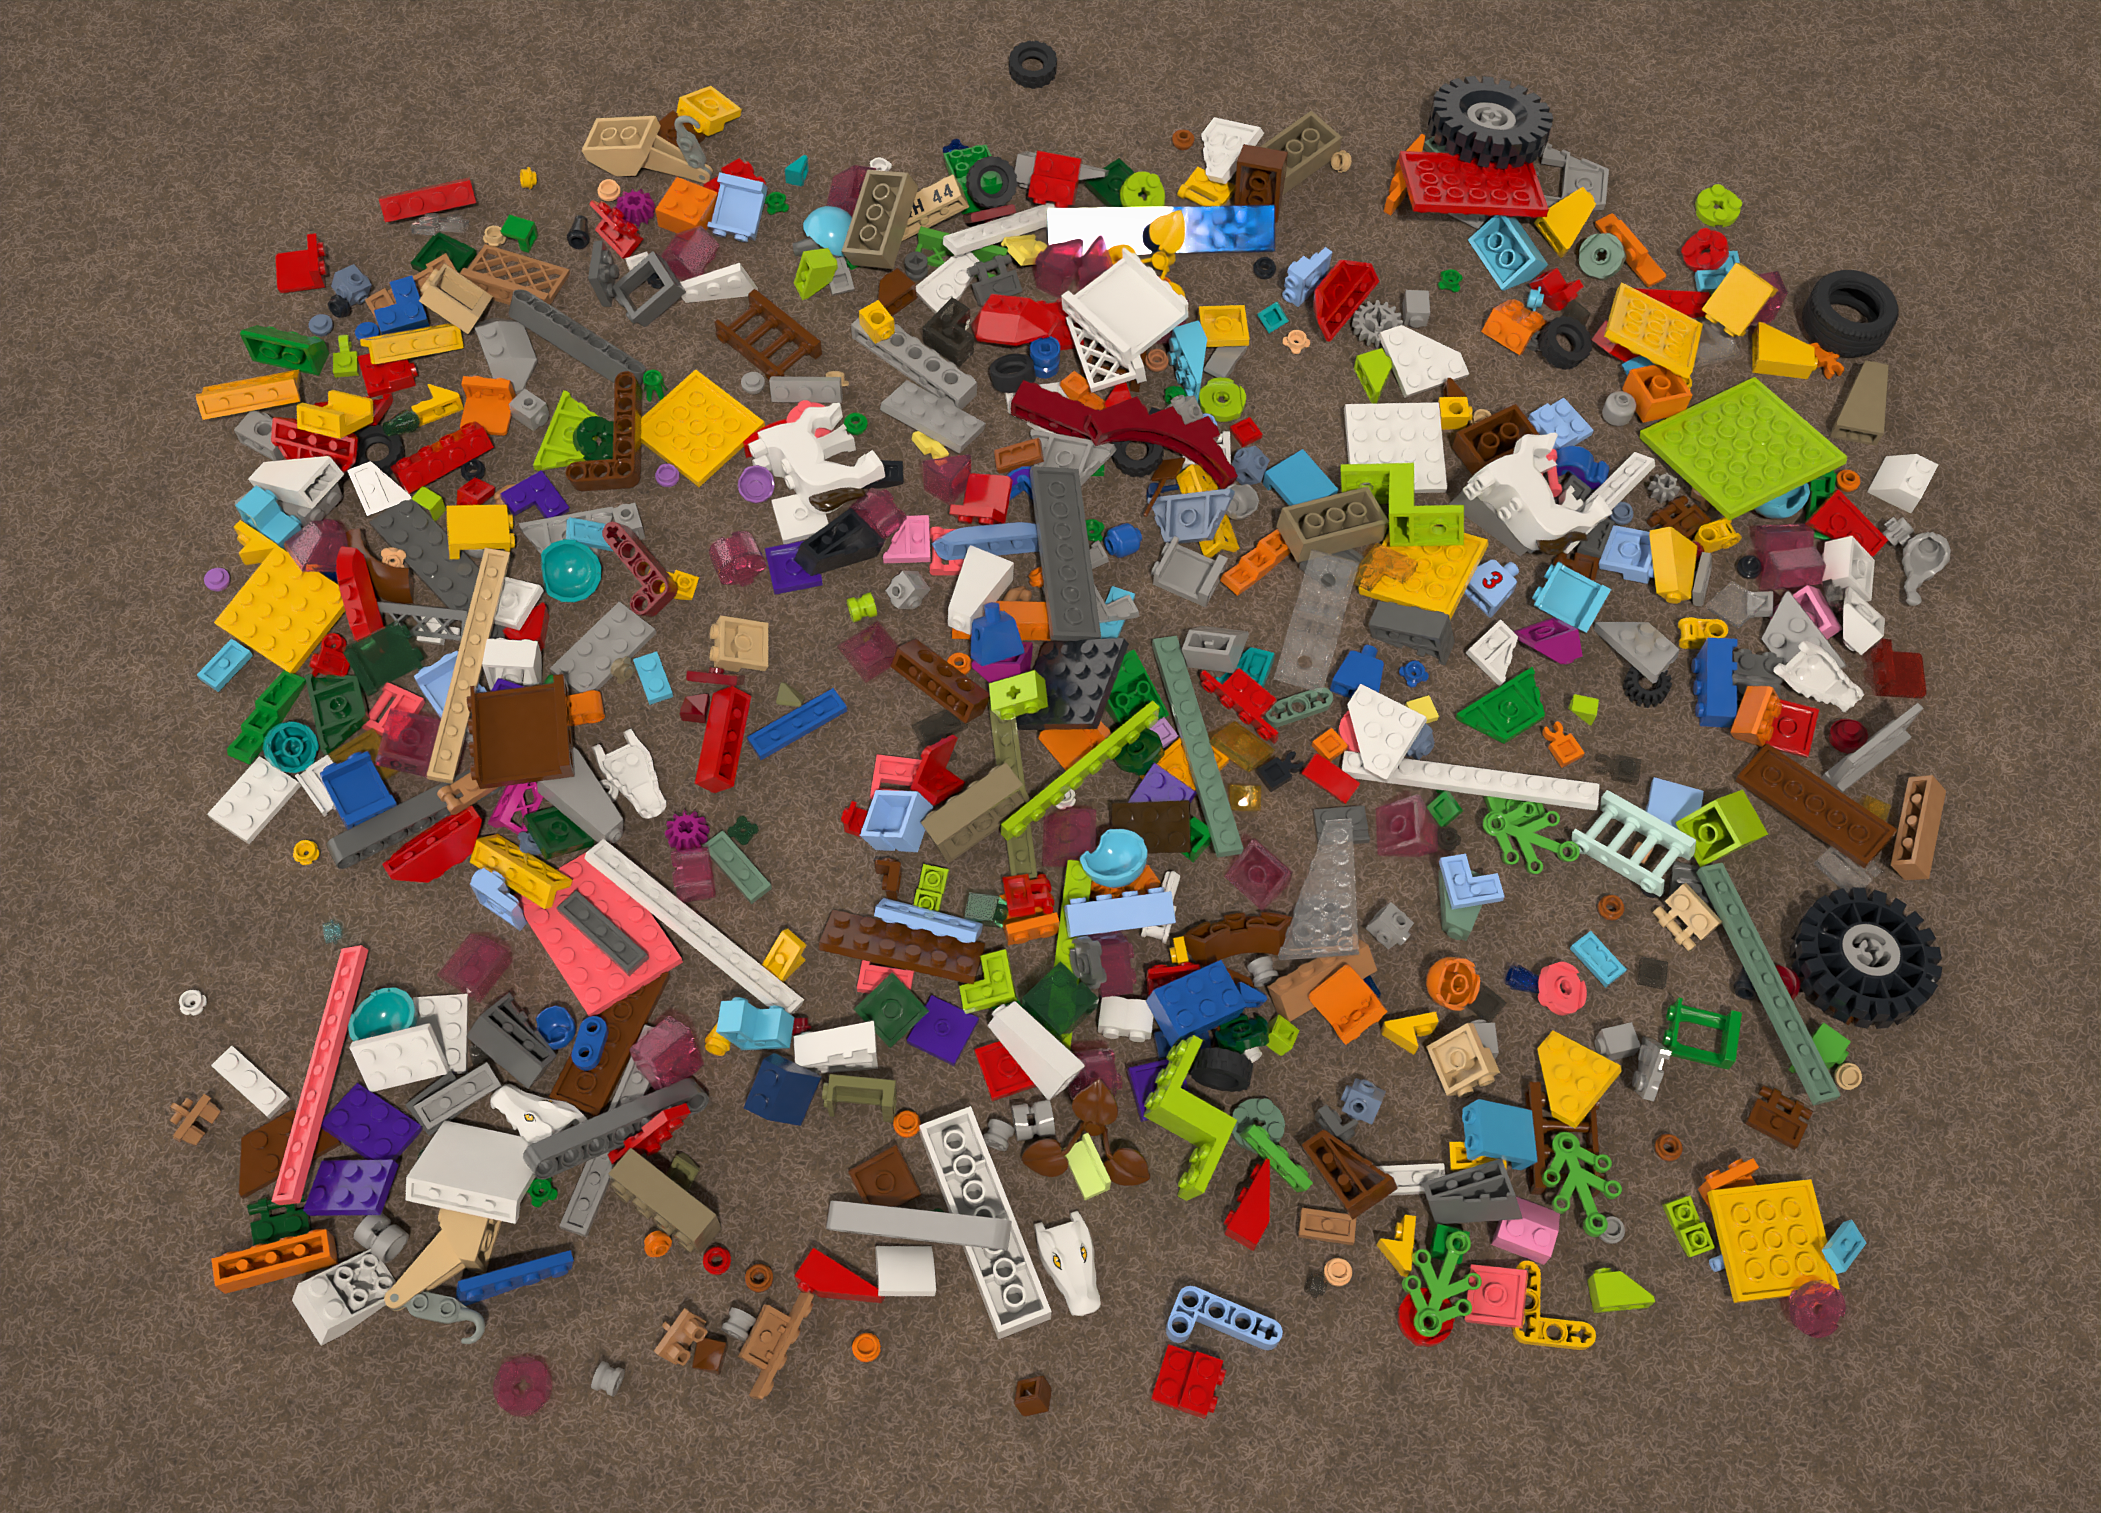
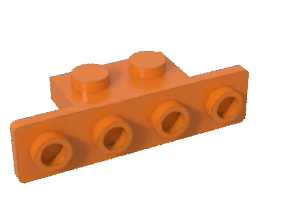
[1595,213,1666,287]

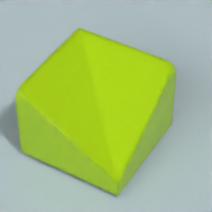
[412,486,446,522]
[1568,694,1599,726]
[1266,1014,1300,1056]

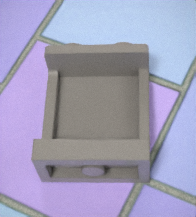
[1151,536,1228,607]

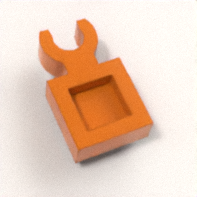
[1809,343,1844,379]
[1542,721,1585,768]

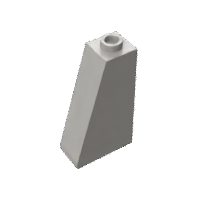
[1449,490,1534,556]
[537,747,623,844]

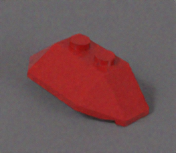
[1313,260,1380,342]
[971,294,1059,346]
[271,417,358,474]
[382,805,482,883]

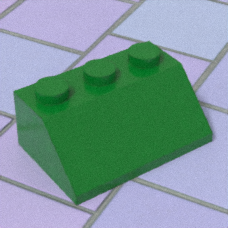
[240,325,329,376]

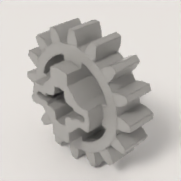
[1352,300,1403,348]

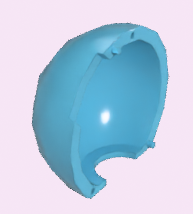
[803,206,852,257]
[1755,483,1810,519]
[1080,829,1148,888]

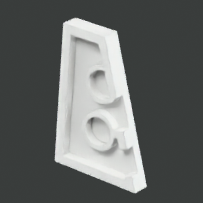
[916,252,979,323]
[680,263,758,303]

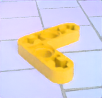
[1512,1261,1596,1350]

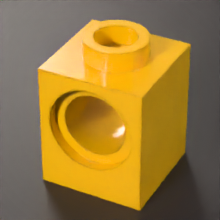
[859,300,895,344]
[1438,397,1472,430]

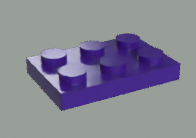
[321,1083,422,1161]
[303,1160,398,1216]

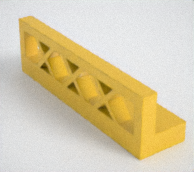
[360,323,464,364]
[1176,464,1240,558]
[470,834,572,909]

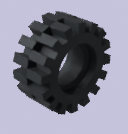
[1623,666,1672,708]

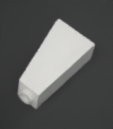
[248,456,344,509]
[948,545,1014,635]
[988,1002,1085,1100]

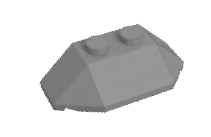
[473,317,537,394]

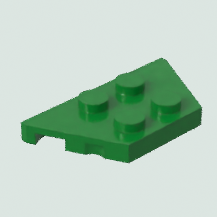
[1455,667,1545,744]

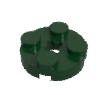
[573,416,614,461]
[1114,729,1165,776]
[1215,1015,1270,1054]

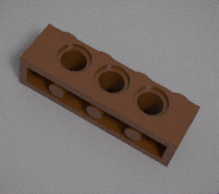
[890,638,990,724]

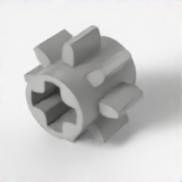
[1648,473,1680,504]
[1883,517,1914,546]

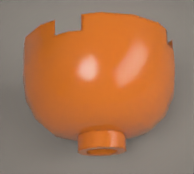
[1426,957,1480,1011]

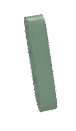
[1264,687,1333,727]

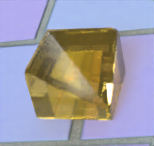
[1230,784,1261,811]

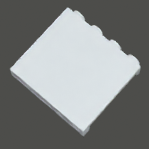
[1061,247,1188,366]
[406,1120,535,1224]

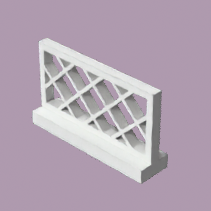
[1066,316,1147,393]

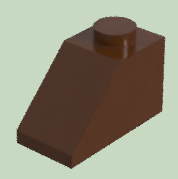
[878,268,917,316]

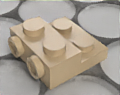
[709,615,768,672]
[1426,1023,1500,1098]

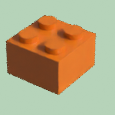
[655,177,718,242]
[1622,364,1693,423]

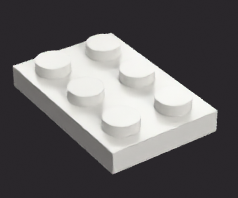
[207,756,301,844]
[413,994,469,1075]
[350,1023,449,1092]

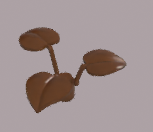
[1021,1078,1151,1186]

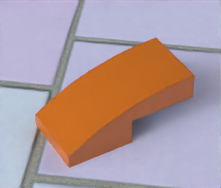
[1060,371,1106,410]

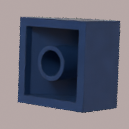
[744,1053,822,1126]

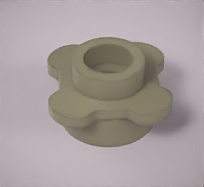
[610,656,636,685]

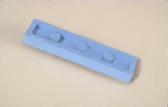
[874,898,983,943]

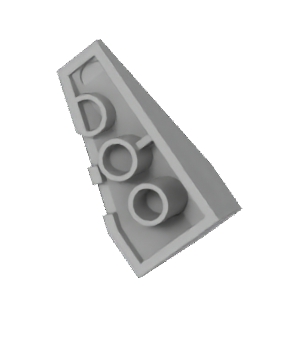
[1015,151,1109,188]

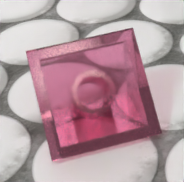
[922,454,971,506]
[1224,838,1293,911]

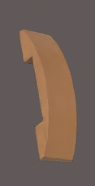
[364,253,457,320]

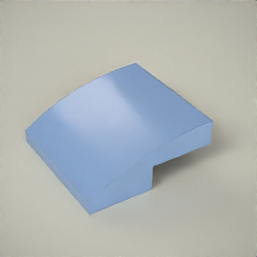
[1645,777,1704,830]

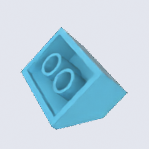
[1468,215,1548,291]

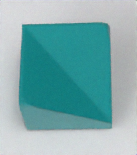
[785,155,809,187]
[1257,301,1290,333]

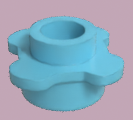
[1526,286,1544,311]

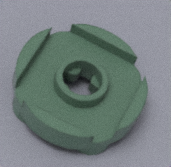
[1579,233,1626,280]
[1231,1098,1285,1154]

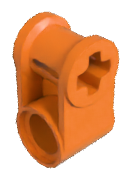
[569,690,605,726]

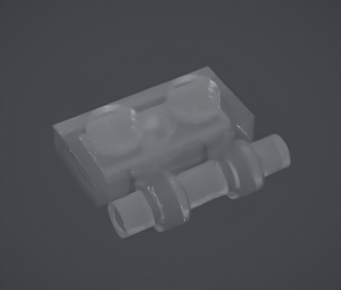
[1814,846,1882,894]

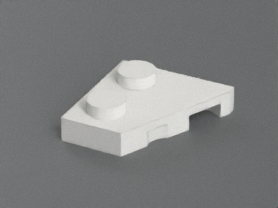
[347,461,412,516]
[1466,619,1518,686]

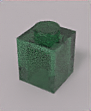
[964,893,1008,928]

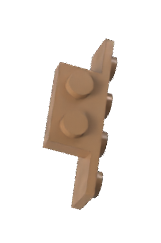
[738,1292,814,1400]

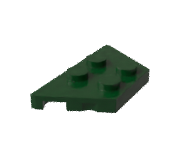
[305,674,370,756]

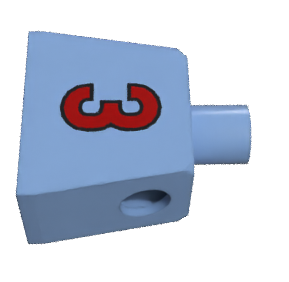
[1464,560,1519,618]

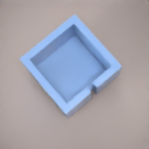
[860,790,933,852]

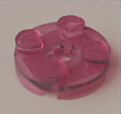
[1789,1280,1846,1338]
[493,1357,553,1417]

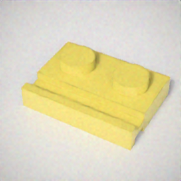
[1001,234,1055,266]

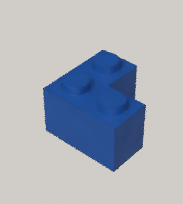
[374,276,430,335]

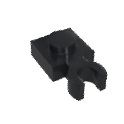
[1256,751,1304,792]

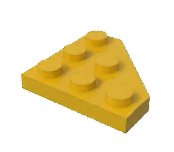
[1537,1030,1622,1128]

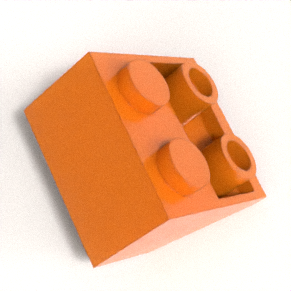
[1730,686,1782,747]

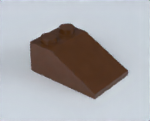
[1234,144,1288,223]

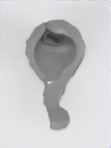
[1902,532,1951,606]

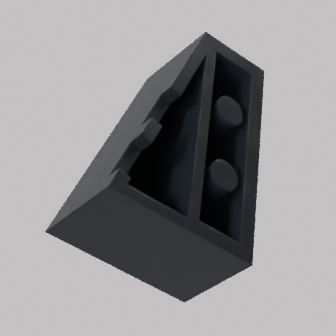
[794,508,885,576]

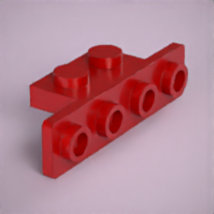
[1200,668,1279,744]

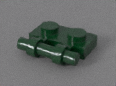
[247,1191,312,1246]

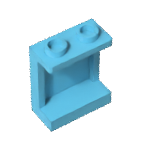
[1532,562,1611,634]

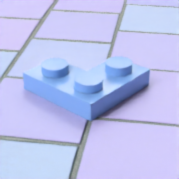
[1439,854,1504,909]

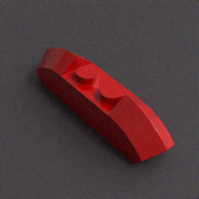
[336,546,389,664]

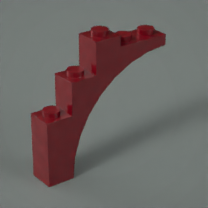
[1084,396,1238,489]

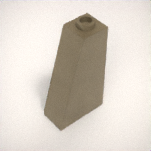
[1830,361,1889,446]

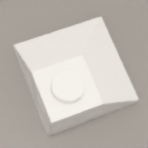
[1843,586,1885,655]

